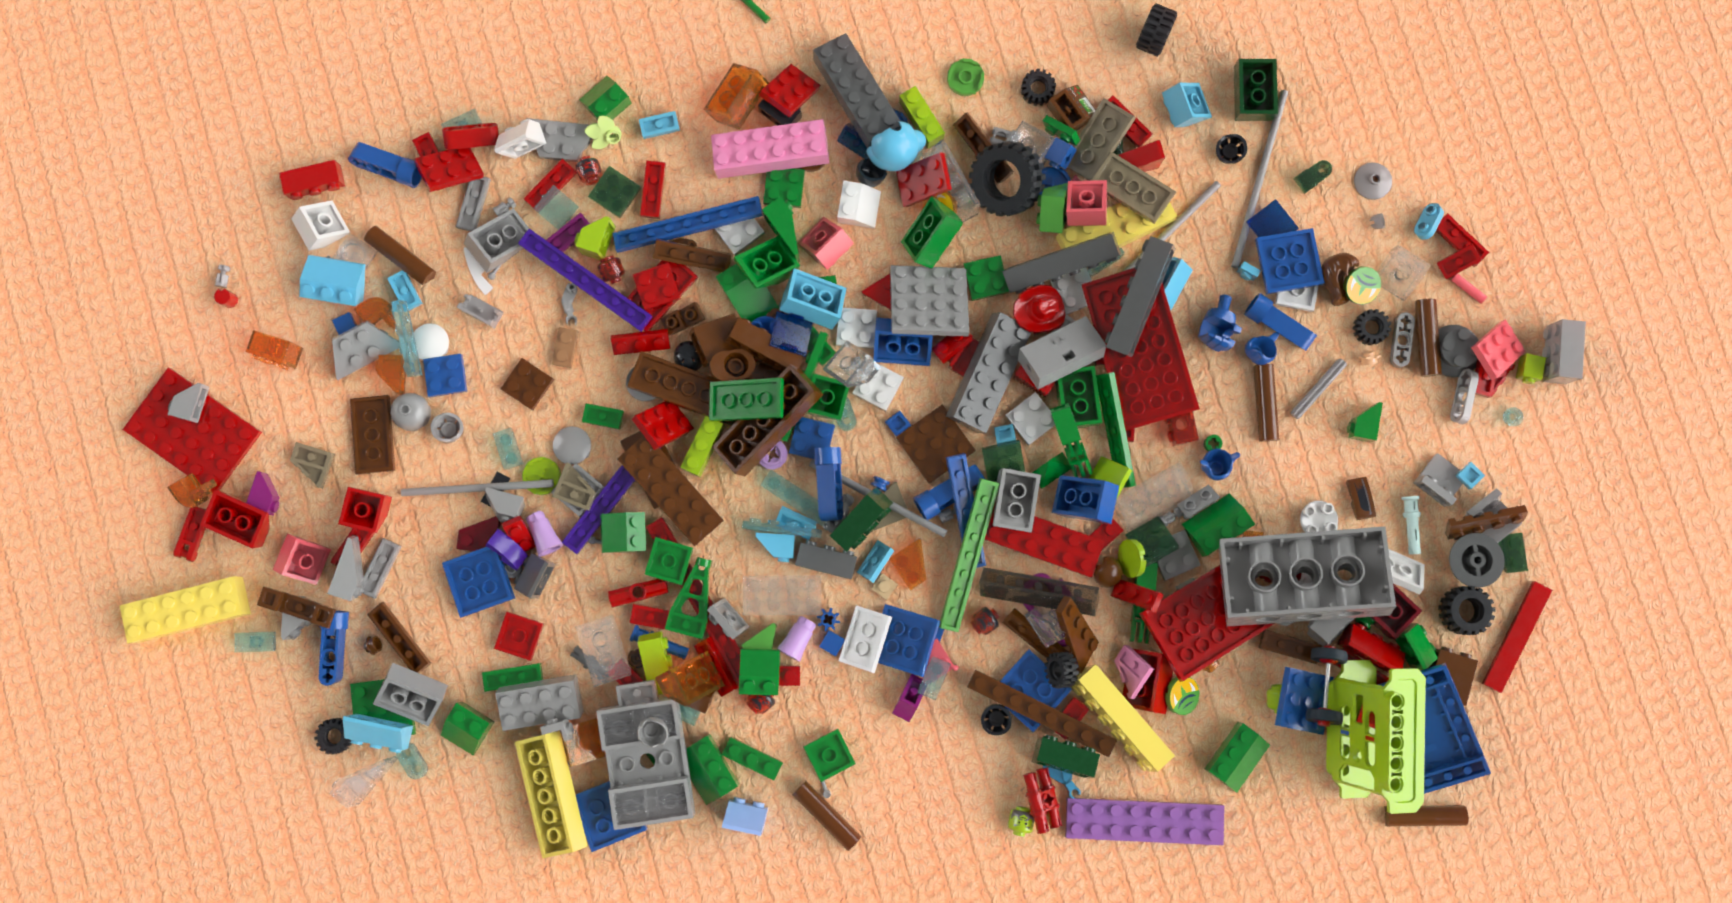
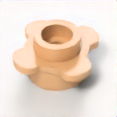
[1358,351,1380,365]

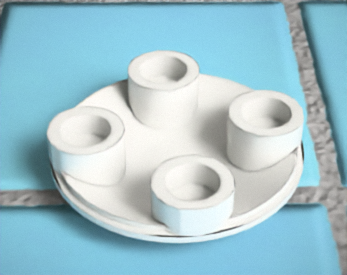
[411,324,449,360]
[1300,501,1338,532]

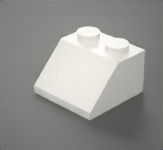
[494,119,546,159]
[837,180,881,229]
[291,201,350,251]

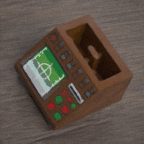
[1047,85,1096,131]

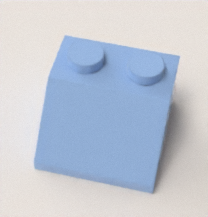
[722,797,768,836]

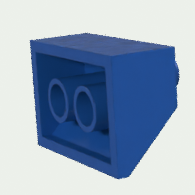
[873,318,933,366]

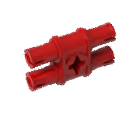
[1023,767,1062,834]

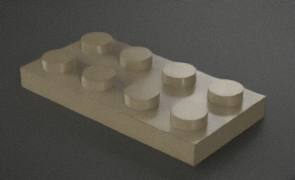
[1068,98,1136,181]
[1091,152,1176,224]

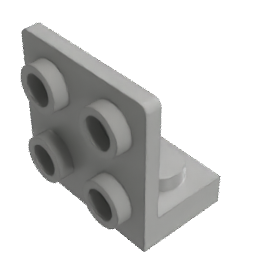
[1414,453,1463,507]
[1465,488,1522,543]

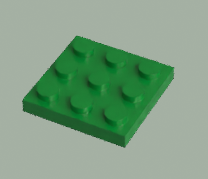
[350,679,416,735]

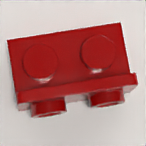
[948,334,979,377]

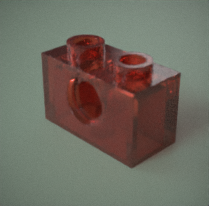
[1164,412,1199,446]

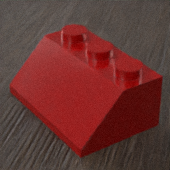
[200,489,270,549]
[1337,623,1405,673]
[1122,648,1173,714]

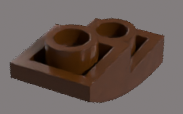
[660,302,705,336]

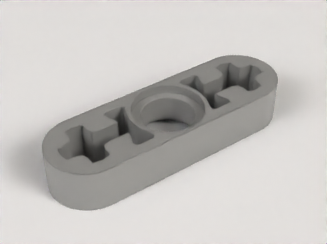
[1390,312,1415,368]
[1450,369,1479,425]

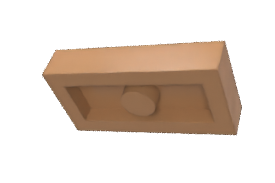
[552,327,579,368]

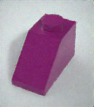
[246,471,280,516]
[892,674,927,722]

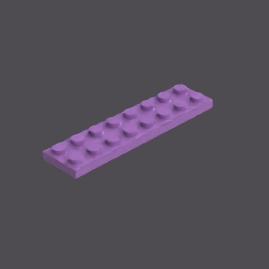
[1065,798,1224,845]

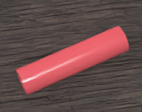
[1451,274,1487,304]

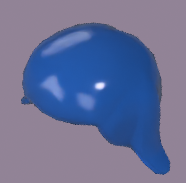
[1245,332,1279,365]
[1200,448,1240,481]

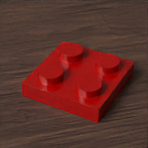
[632,262,681,311]
[494,612,545,661]

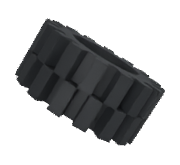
[1021,69,1056,106]
[1353,309,1391,345]
[1044,652,1079,689]
[314,718,352,755]

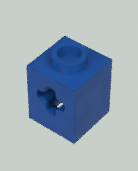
[1045,137,1077,170]

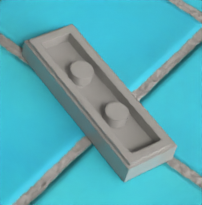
[456,177,491,232]
[362,538,402,599]

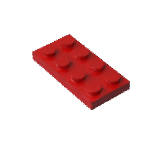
[627,260,698,331]

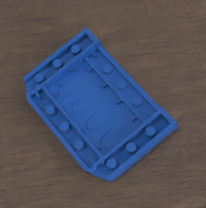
[1378,663,1491,794]

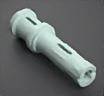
[1401,496,1421,554]

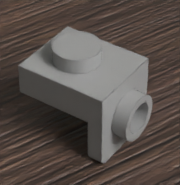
[540,718,574,741]

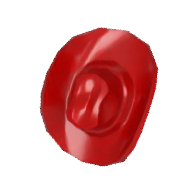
[1013,285,1066,332]

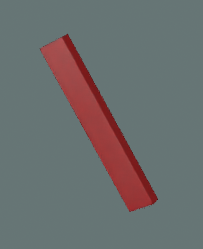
[1482,581,1553,693]

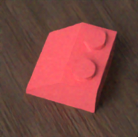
[1066,180,1107,226]
[798,217,854,270]
[272,533,331,585]

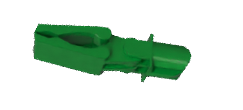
[1050,402,1093,477]
[1129,561,1158,644]

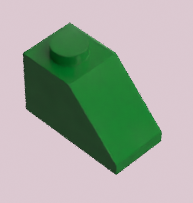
[1347,402,1383,442]

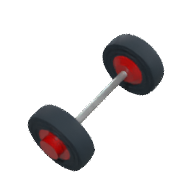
[1306,646,1348,727]

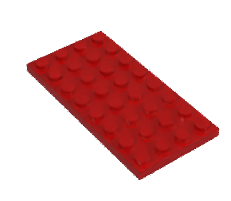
[1081,267,1200,431]

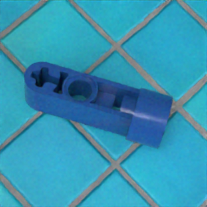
[348,142,422,188]
[1244,293,1317,351]
[814,447,844,521]
[913,465,985,520]
[319,611,349,686]

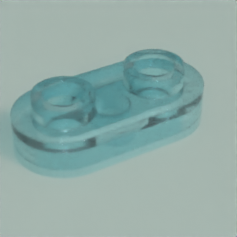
[836,397,856,431]
[396,742,428,779]

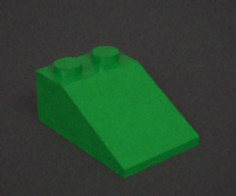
[762,196,800,263]
[733,235,800,289]
[715,263,779,322]

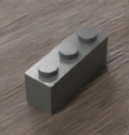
[795,540,857,580]

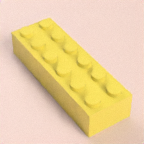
[1056,203,1177,249]
[119,576,251,644]
[1071,664,1175,772]
[515,730,587,859]

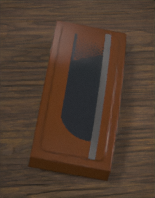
[1346,477,1376,521]

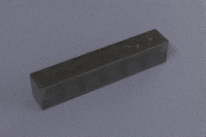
[979,567,1099,616]

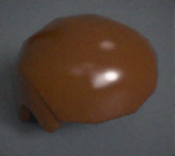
[1093,557,1123,588]

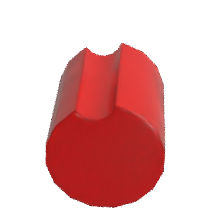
[214,289,238,308]

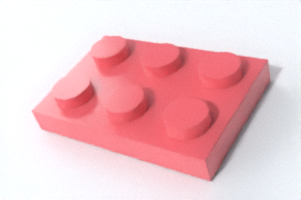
[1471,319,1526,380]

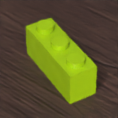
[899,86,945,149]
[680,416,725,478]
[637,631,677,695]

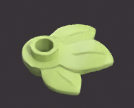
[584,116,622,149]

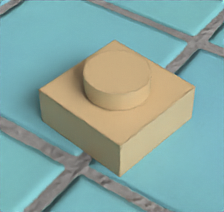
[871,573,898,600]

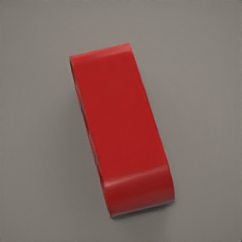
[442,123,499,149]

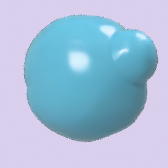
[866,121,926,171]

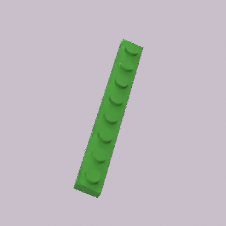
[939,478,1000,632]

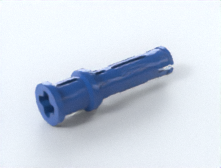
[630,625,689,660]

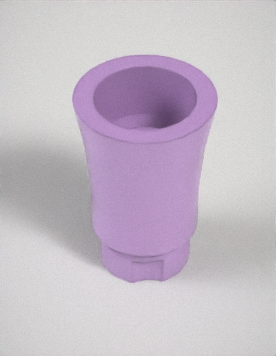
[526,511,563,557]
[777,616,816,662]

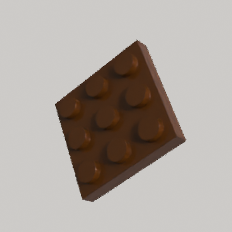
[896,404,976,484]

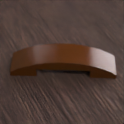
[257,586,336,628]

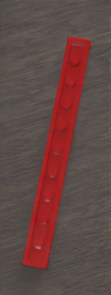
[646,517,741,685]

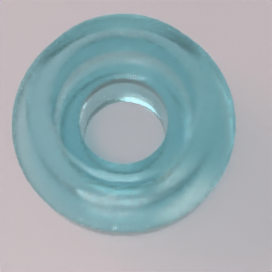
[1503,407,1523,427]

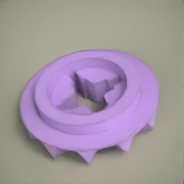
[759,441,788,470]

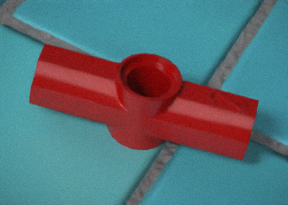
[608,578,669,608]

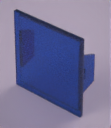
[1246,199,1299,237]
[769,311,813,357]

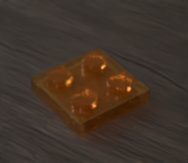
[560,718,606,767]

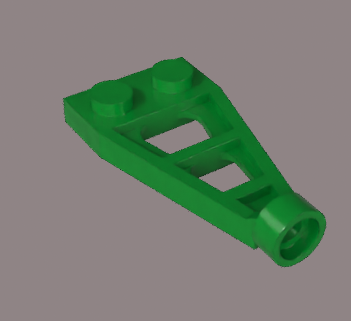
[665,557,712,639]

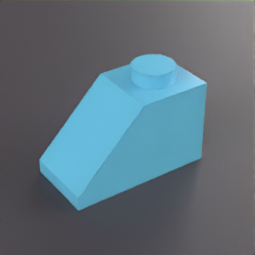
[756,533,795,562]

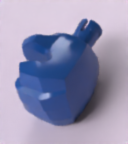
[1198,295,1242,352]

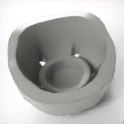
[431,413,463,443]

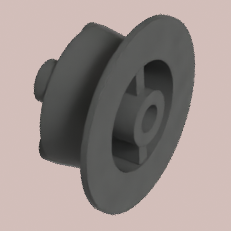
[1439,325,1479,377]
[1449,533,1504,588]

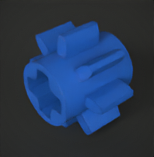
[817,608,840,631]

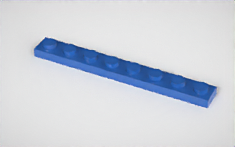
[613,196,763,253]

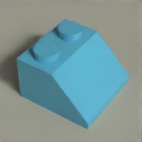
[1162,82,1212,127]

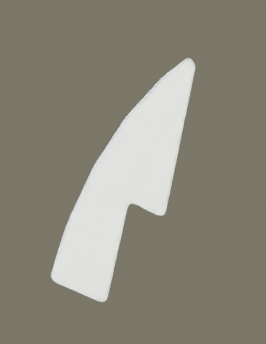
[464,247,493,295]

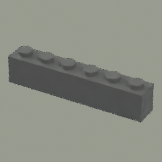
[1002,231,1121,294]

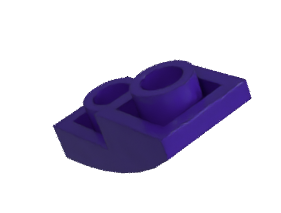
[486,529,528,571]

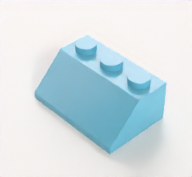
[299,255,365,306]
[1162,257,1193,310]
[779,268,847,330]
[343,714,413,753]

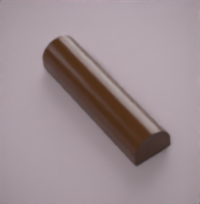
[953,112,1014,184]
[364,226,436,285]
[1415,298,1442,377]
[1253,364,1280,442]
[367,602,431,673]
[792,781,861,851]
[1384,805,1469,827]

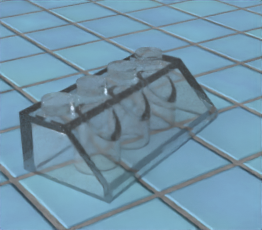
[922,139,980,222]
[1115,462,1194,534]

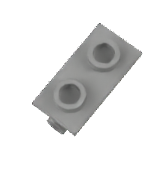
[1177,484,1220,520]

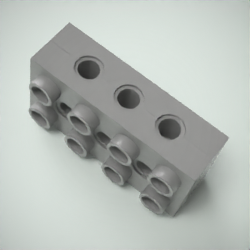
[1219,526,1396,626]

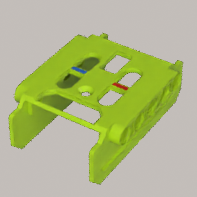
[1326,660,1426,814]

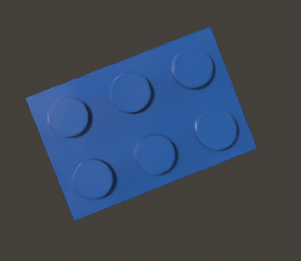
[1052,475,1119,524]

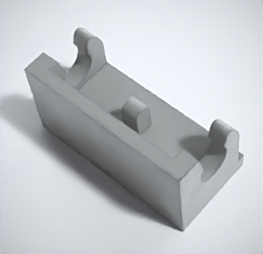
[457,294,504,329]

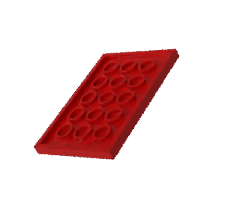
[122,367,262,493]
[1139,565,1275,682]

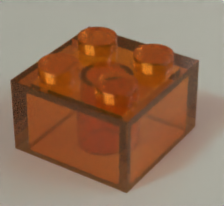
[246,330,303,371]

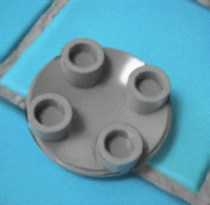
[553,426,591,464]

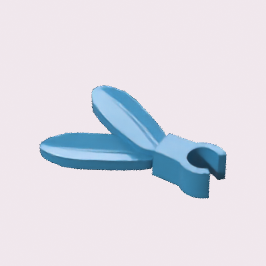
[1042,766,1081,799]

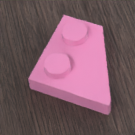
[1114,645,1154,699]

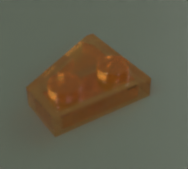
[889,538,927,591]

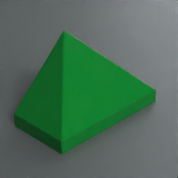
[1032,452,1071,489]

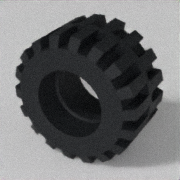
[1136,3,1177,57]
[1438,586,1496,635]

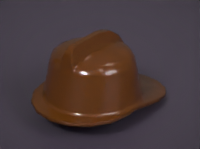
[710,349,755,381]

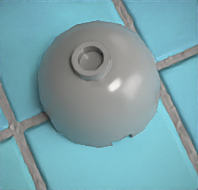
[390,393,431,431]

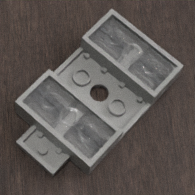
[596,679,695,830]

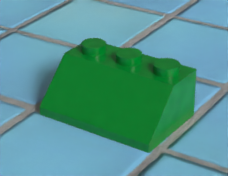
[901,196,963,269]
[1181,493,1255,557]
[1205,721,1270,793]
[686,734,740,805]

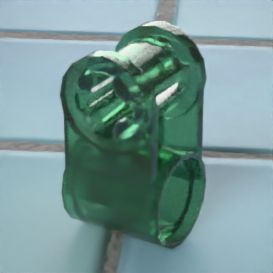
[1294,160,1332,194]

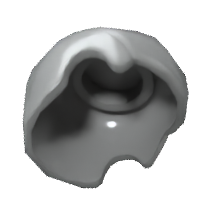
[637,717,668,748]

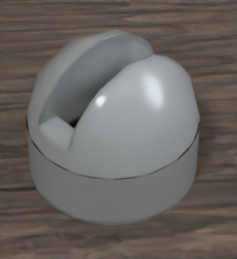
[1370,213,1385,229]

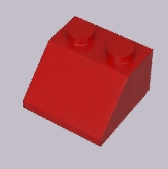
[338,487,392,533]

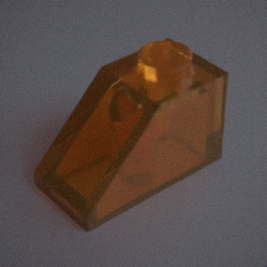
[375,355,407,395]

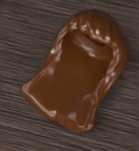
[1321,253,1359,306]

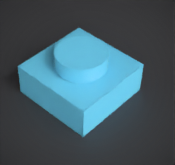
[1237,261,1261,281]
[994,424,1017,447]
[1455,462,1485,489]

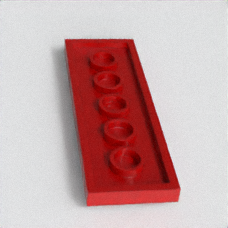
[984,503,1105,578]

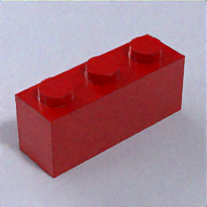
[279,160,345,200]

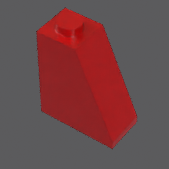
[1118,140,1165,172]

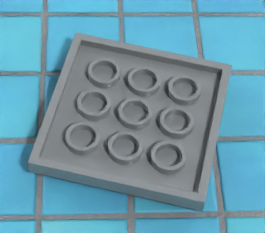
[890,265,969,336]

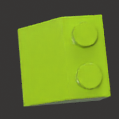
[575,216,616,262]

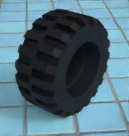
[969,141,1046,217]

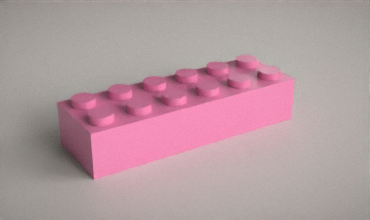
[711,119,830,179]

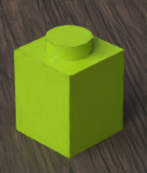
[1516,353,1546,384]

